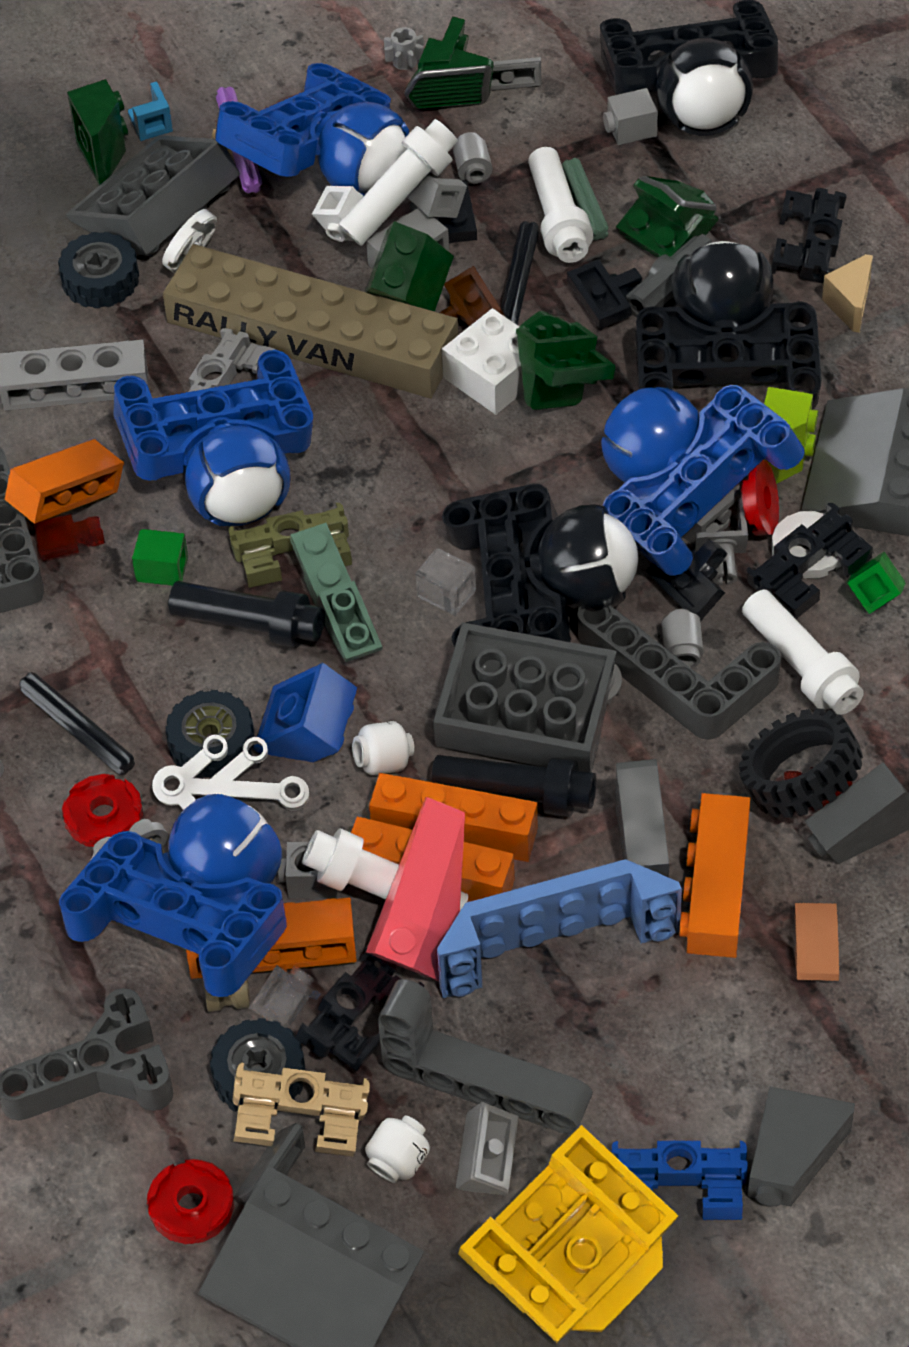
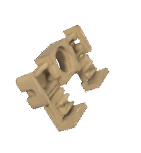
[233,1063,370,1157]

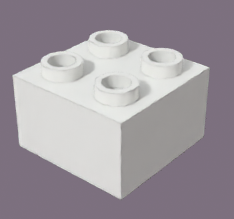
[442,308,524,415]

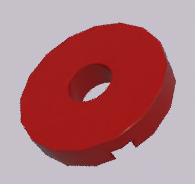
[741,460,779,536]
[62,774,143,847]
[147,1159,235,1244]

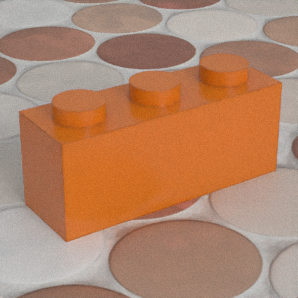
[4,439,124,524]

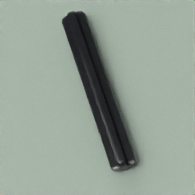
[500,221,539,325]
[19,672,135,775]

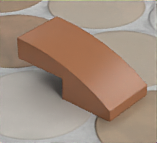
[794,903,839,981]

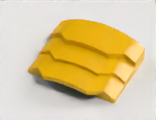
[458,1125,679,1343]

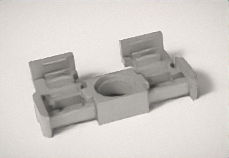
[188,328,275,392]

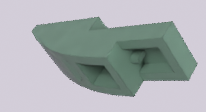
[290,523,382,662]

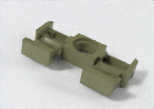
[228,503,352,588]

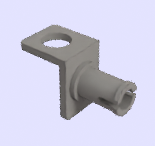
[694,498,748,585]

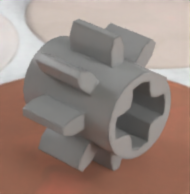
[384,27,424,70]

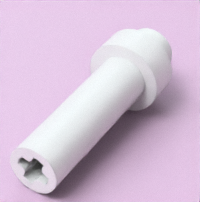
[338,119,458,246]
[528,147,593,263]
[742,590,863,715]
[302,828,468,911]

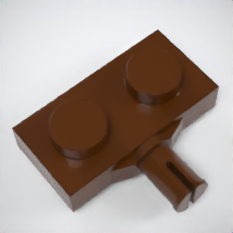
[439,266,505,326]

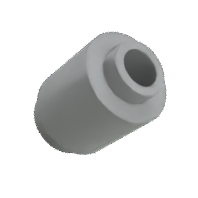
[453,132,493,184]
[661,609,704,668]

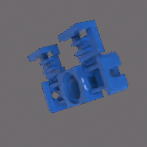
[612,1140,748,1220]

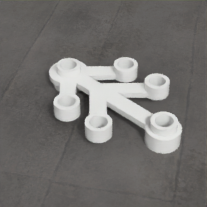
[152,735,309,811]

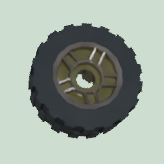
[165,689,255,779]

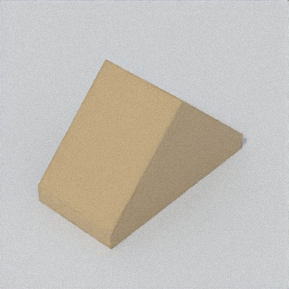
[822,254,873,333]

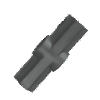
[626,234,712,317]

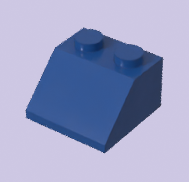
[253,663,357,762]

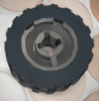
[58,232,139,308]
[210,1018,306,1113]

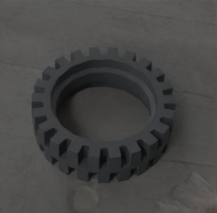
[739,708,863,818]

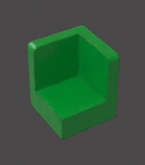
[132,529,188,586]
[847,552,906,614]

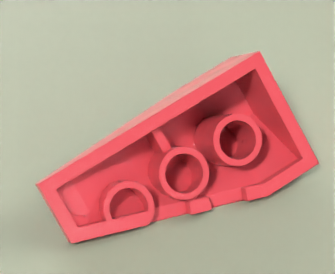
[366,797,465,982]

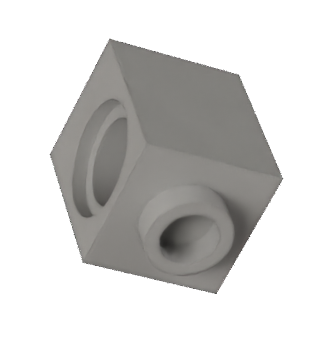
[278,842,338,898]

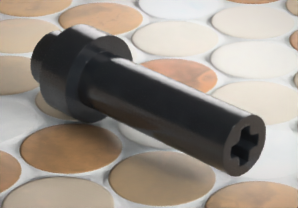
[168,581,325,648]
[431,755,597,817]

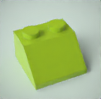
[764,387,818,484]

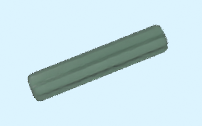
[562,158,609,241]

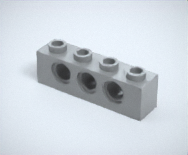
[0,340,149,411]

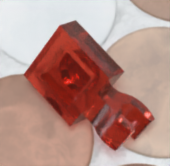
[35,514,105,560]

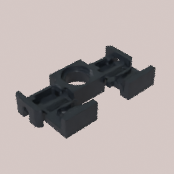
[771,188,847,283]
[747,503,873,619]
[296,947,425,1071]

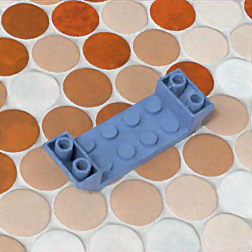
[437,859,682,999]

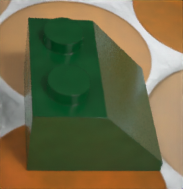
[67,79,128,186]
[365,221,454,312]

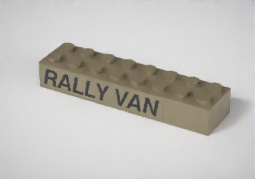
[163,244,458,399]

